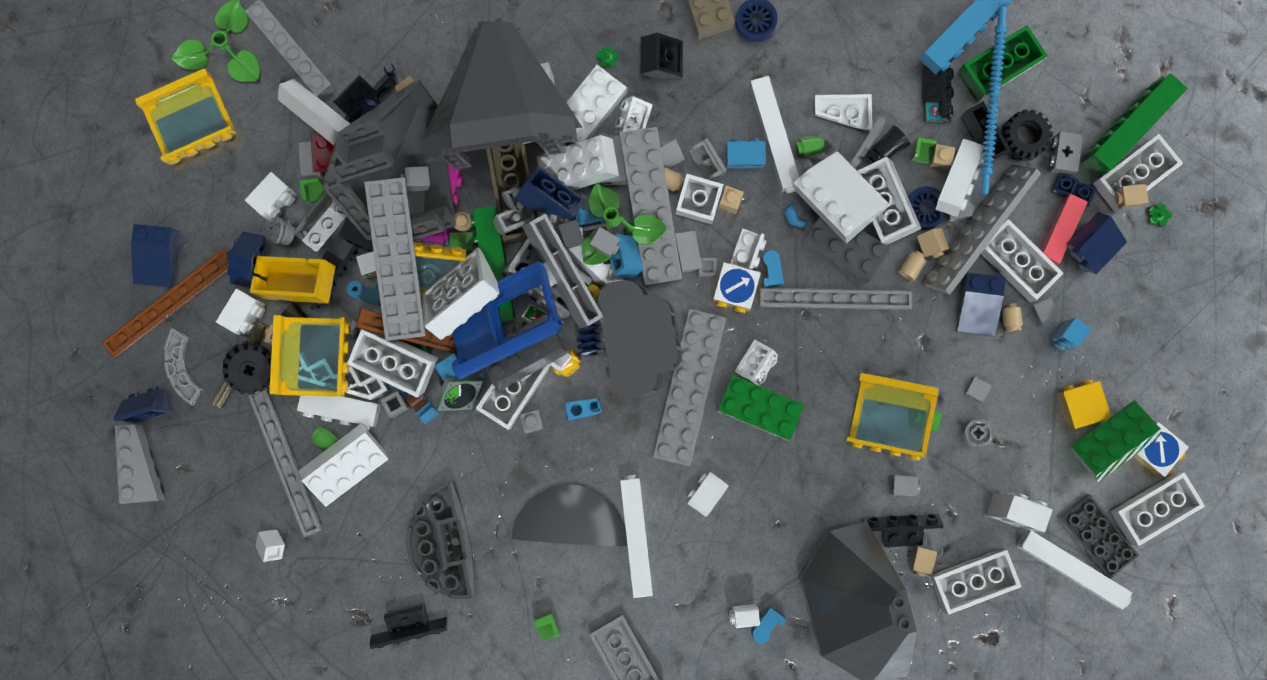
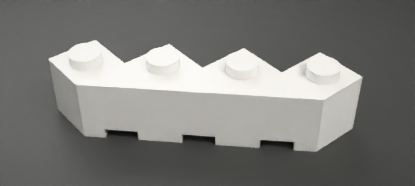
[536,212,623,287]
[299,351,391,401]

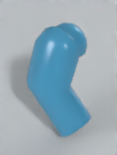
[784,204,808,230]

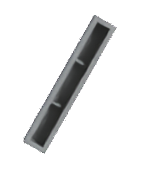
[245,0,336,101]
[522,213,603,329]

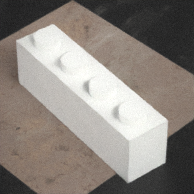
[936,139,984,217]
[297,388,381,430]

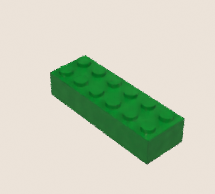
[1082,73,1188,178]
[470,206,517,326]

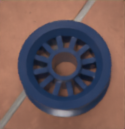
[735,0,778,43]
[908,186,947,230]

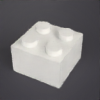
[245,172,297,222]
[675,174,724,225]
[216,289,266,337]

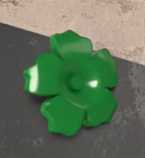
[596,45,619,68]
[1149,204,1172,227]

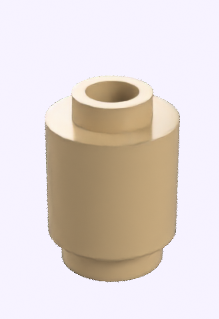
[664,167,685,192]
[1001,304,1023,332]

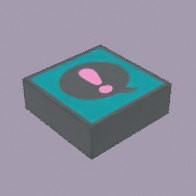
[924,102,944,122]

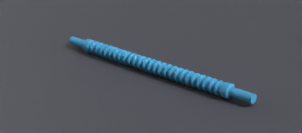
[980,6,1007,195]

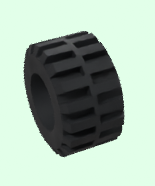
[1001,109,1053,161]

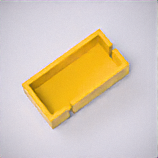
[249,256,336,304]

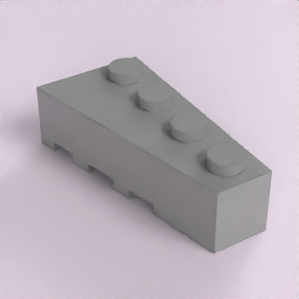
[115,424,166,504]

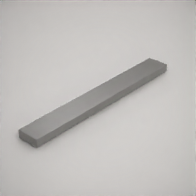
[759,288,912,310]
[247,387,323,538]

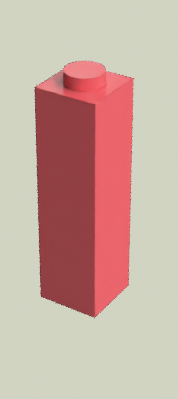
[1041,194,1087,265]

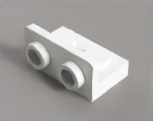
[615,96,652,134]
[730,228,767,270]
[734,339,778,386]

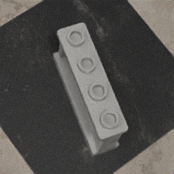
[295,191,346,252]
[502,236,593,319]

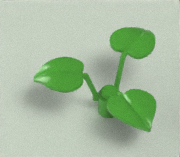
[171,0,260,82]
[582,183,667,265]

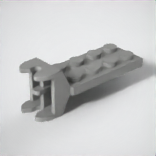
[589,615,659,680]

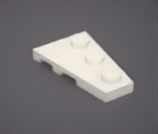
[814,94,873,132]

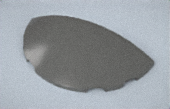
[406,482,474,599]
[512,485,627,546]

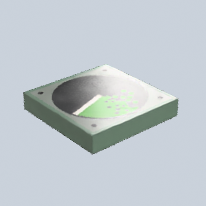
[435,377,483,411]

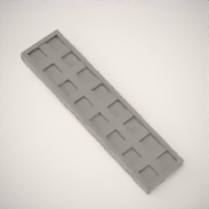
[619,127,682,285]
[923,164,1041,295]
[364,177,426,341]
[653,309,726,467]

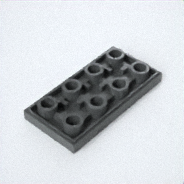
[1058,494,1139,579]

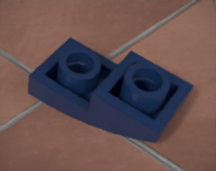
[1053,173,1097,207]

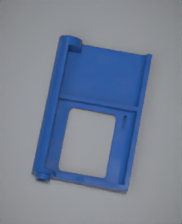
[452,261,563,379]

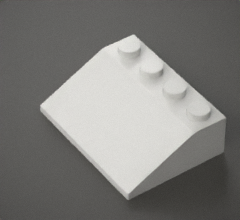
[793,151,890,244]
[422,247,499,340]

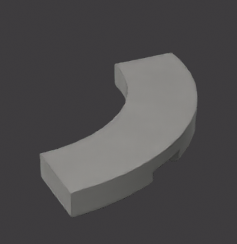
[850,117,886,170]
[164,327,203,406]

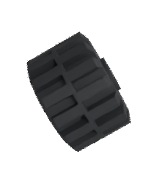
[223,342,271,395]

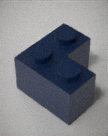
[227,231,265,288]

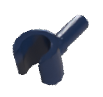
[384,64,399,86]

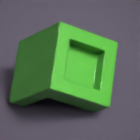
[911,137,937,164]
[300,178,324,204]
[450,232,475,254]
[533,612,561,641]

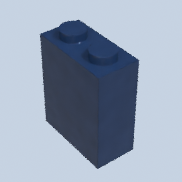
[1067,212,1127,274]

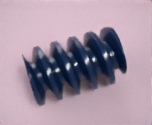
[575,322,602,357]

